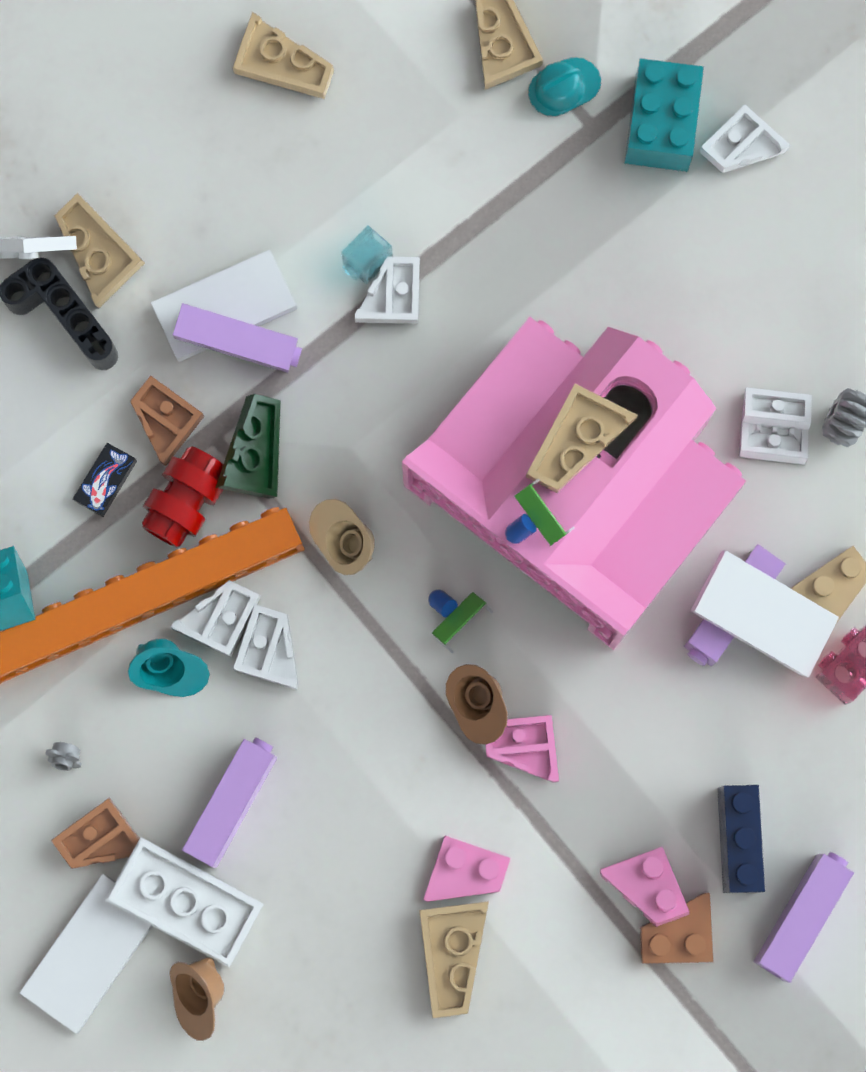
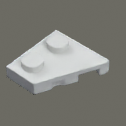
[0,236,77,259]
[233,604,298,690]

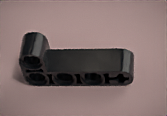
[0,257,118,370]

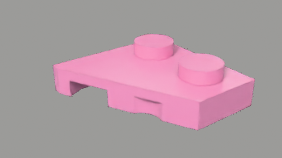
[485,715,559,783]
[423,836,511,902]
[600,847,690,927]

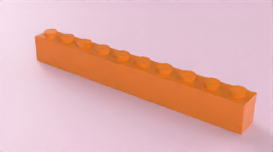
[0,507,305,684]

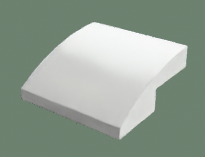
[739,387,812,465]

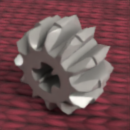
[822,388,866,447]

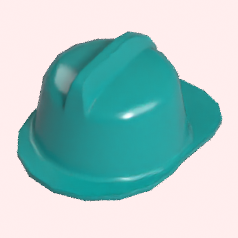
[528,57,601,116]
[128,639,210,697]

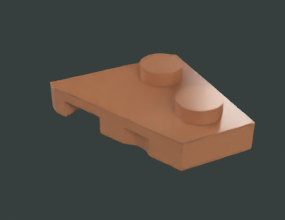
[130,375,204,466]
[51,797,140,869]
[640,893,713,963]

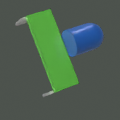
[505,478,575,546]
[428,589,493,653]

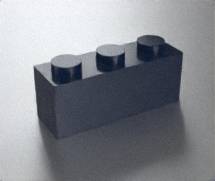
[717,785,765,893]

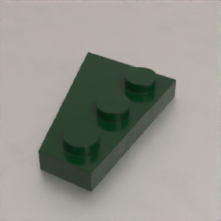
[216,394,281,499]

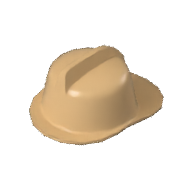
[309,499,375,575]

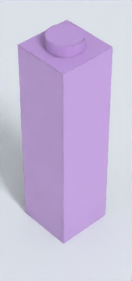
[173,303,302,373]
[684,544,786,666]
[182,737,277,868]
[753,852,854,983]

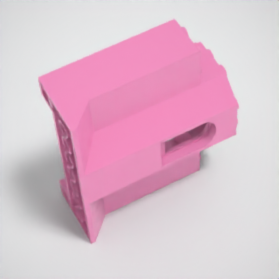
[402,317,746,650]

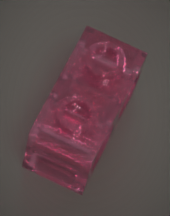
[815,625,866,705]

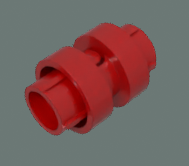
[142,446,224,548]

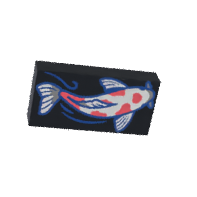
[73,443,137,517]

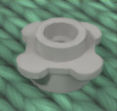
[45,742,82,771]

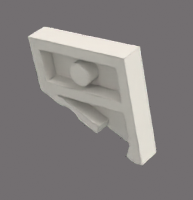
[699,105,790,173]
[355,257,420,324]
[171,580,261,657]

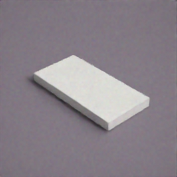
[151,250,297,362]
[691,551,839,678]
[105,837,263,967]
[20,874,152,1034]

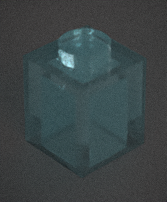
[341,225,393,284]

